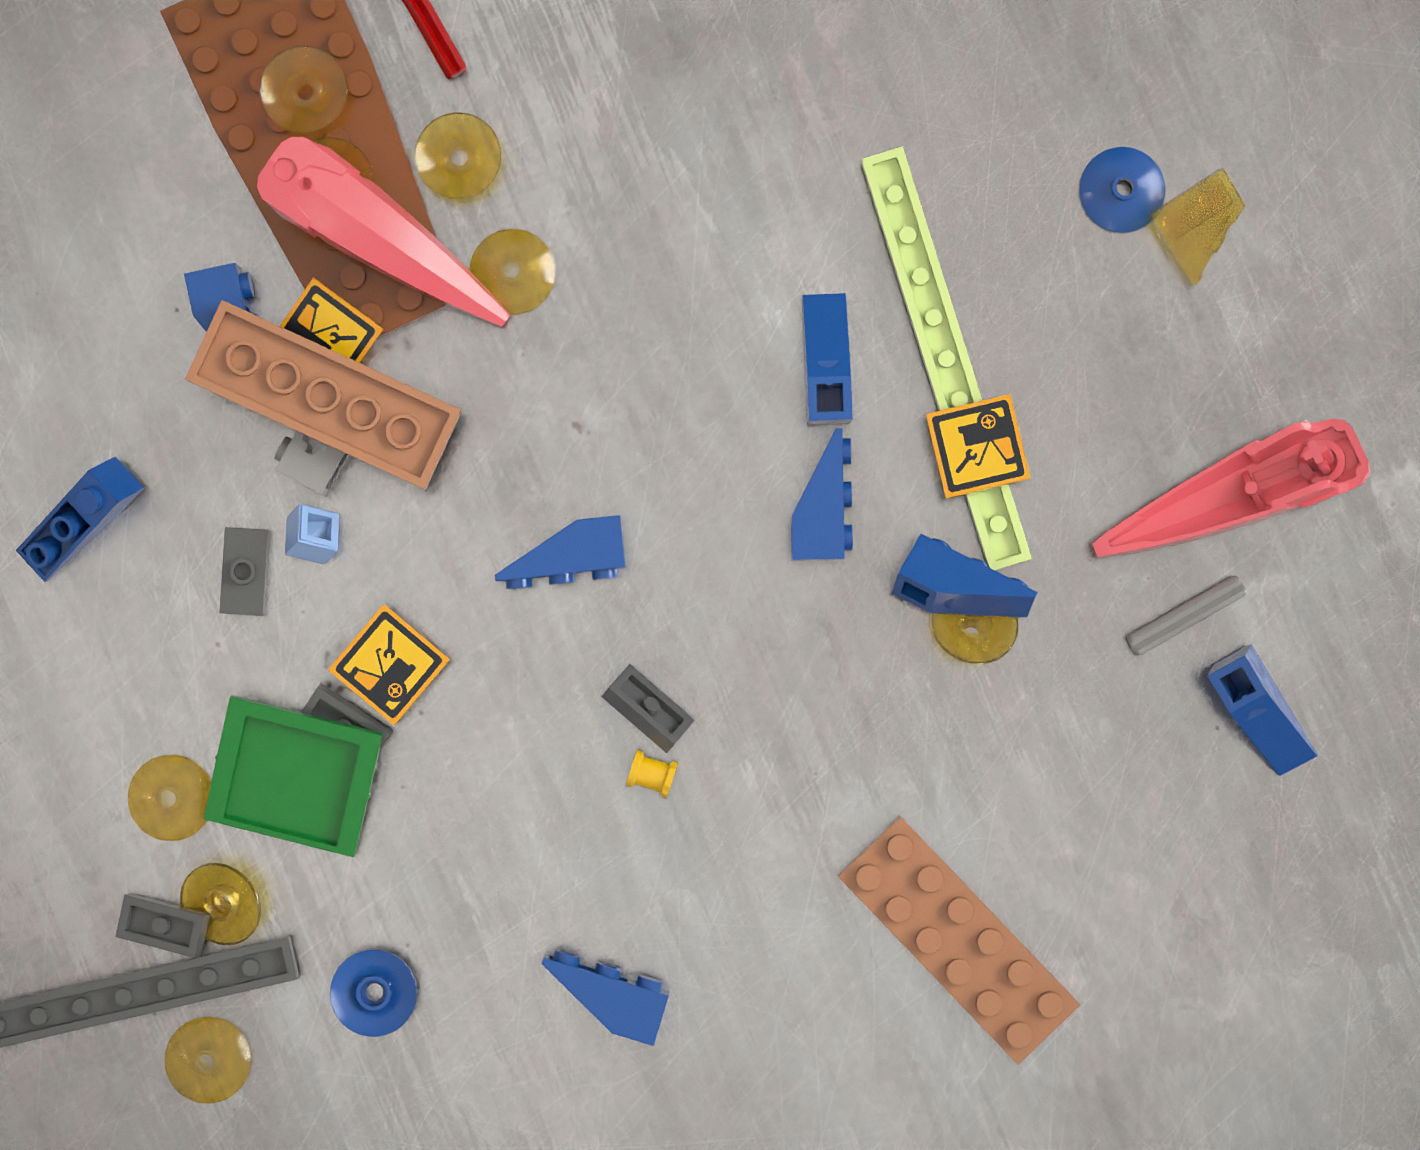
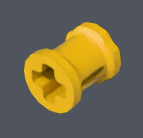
[625,749,678,799]

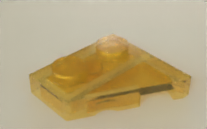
[1147,169,1246,286]

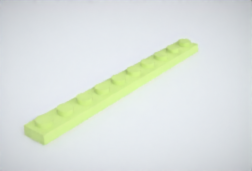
[861,146,1032,570]

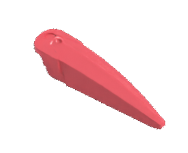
[257,137,510,327]
[1092,419,1371,558]

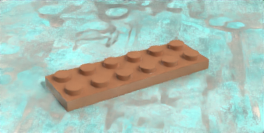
[185,300,462,490]
[837,816,1080,1065]

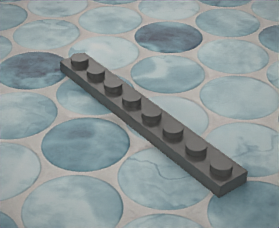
[0,936,300,1048]

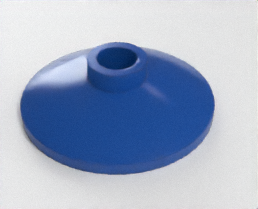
[1079,147,1165,233]
[330,949,417,1037]

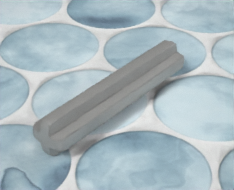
[1127,576,1246,655]

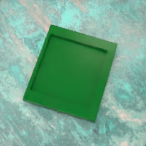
[203,695,383,858]

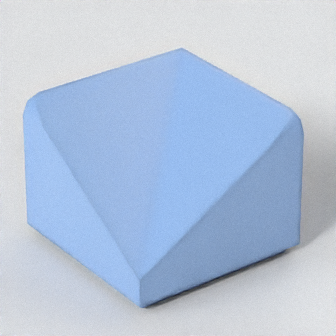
[285,503,339,564]

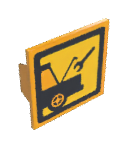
[280,277,383,363]
[926,394,1030,498]
[328,604,450,726]

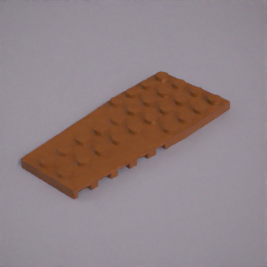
[160,0,449,340]

